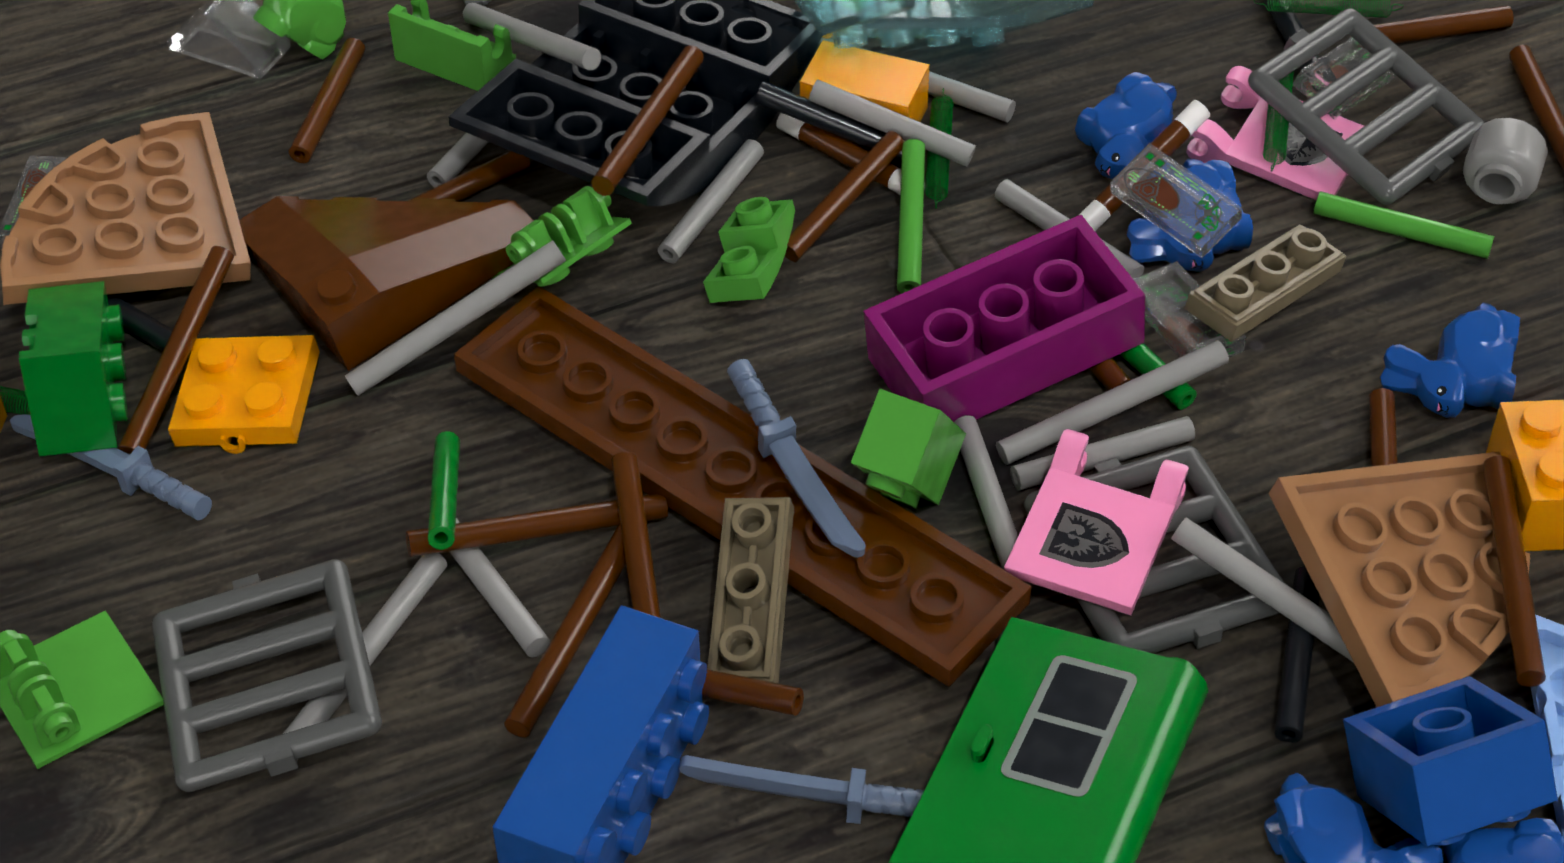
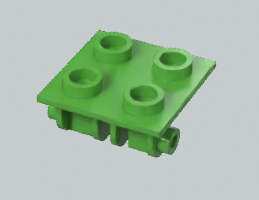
[492,186,632,287]
[0,610,164,769]

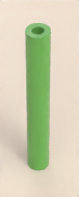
[897,139,925,293]
[1314,191,1495,259]

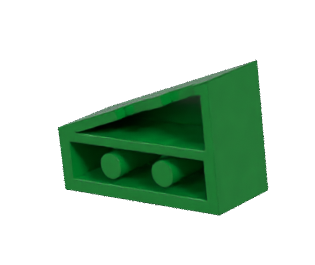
[19,281,128,457]

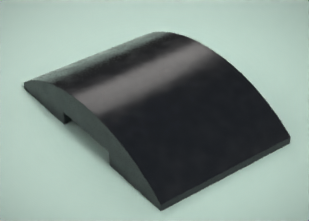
[449,0,826,206]

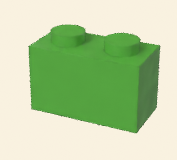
[851,389,966,509]

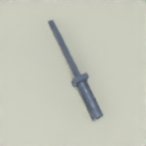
[727,359,866,557]
[10,414,212,520]
[679,755,924,824]

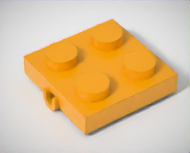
[168,335,320,454]

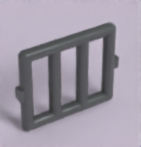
[1248,8,1485,205]
[1024,446,1284,654]
[152,559,382,792]

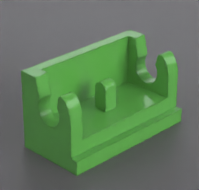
[388,0,516,91]

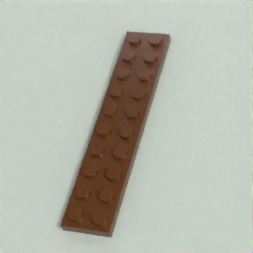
[454,286,1031,687]

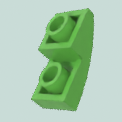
[703,197,795,303]

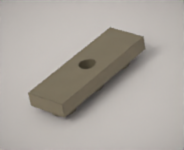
[1184,224,1346,342]
[707,497,794,684]

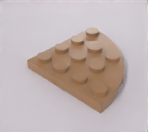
[0,112,251,305]
[1269,451,1530,707]

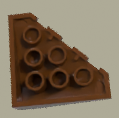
[239,196,534,371]

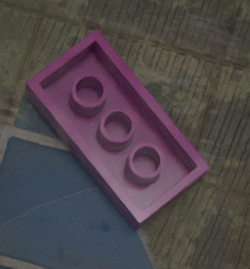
[863,215,1145,422]

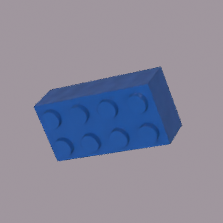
[492,605,709,863]

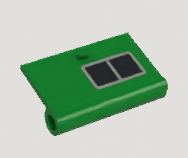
[888,616,1208,863]

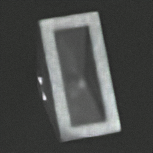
[167,0,291,79]

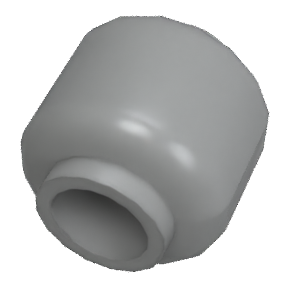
[1463,118,1548,204]

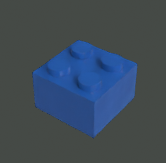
[1343,676,1558,846]

